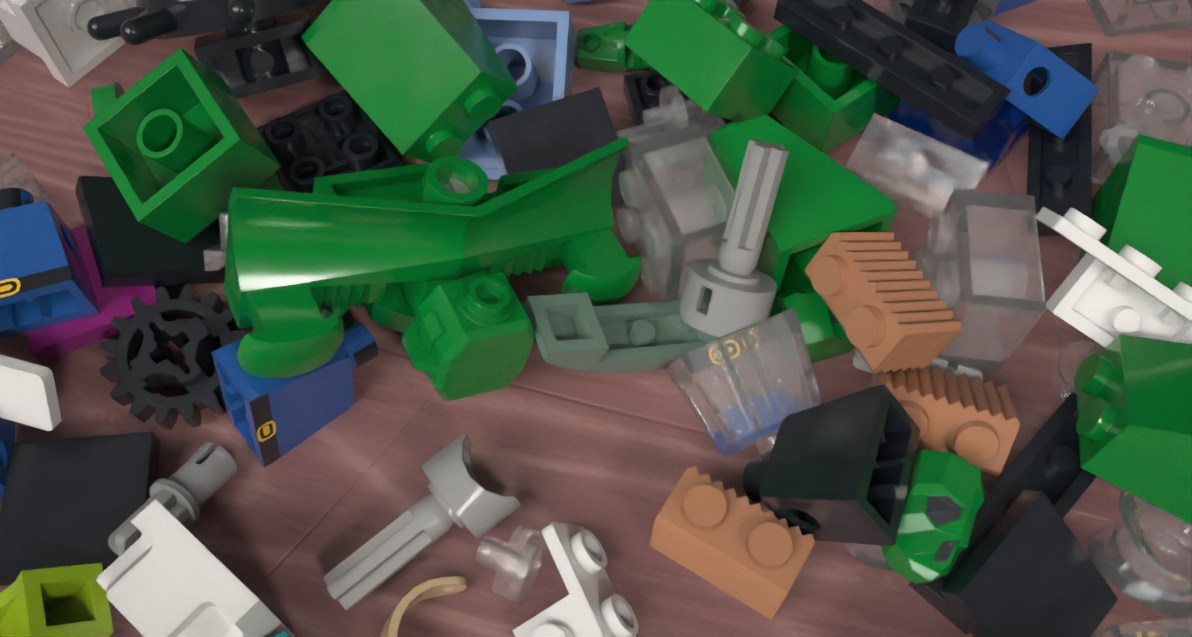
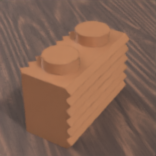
[804,232,962,375]
[868,366,1020,476]
[649,466,815,620]

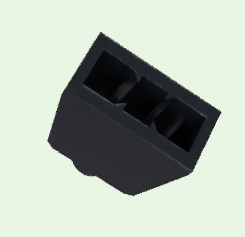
[743,384,920,546]

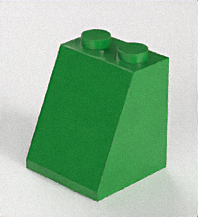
[301,0,519,163]
[697,114,898,294]
[1078,134,1192,291]
[1074,335,1192,525]

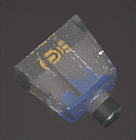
[666,308,823,460]

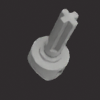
[679,139,789,338]
[322,432,522,611]

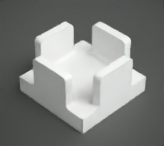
[0,0,136,88]
[96,499,296,637]

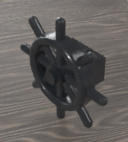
[87,0,327,99]

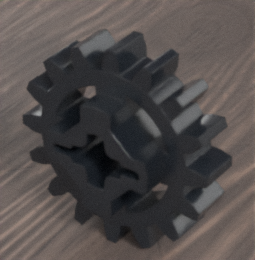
[100,284,248,430]

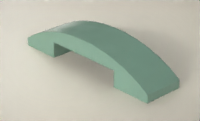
[523,292,767,373]

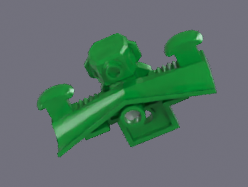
[224,137,643,401]

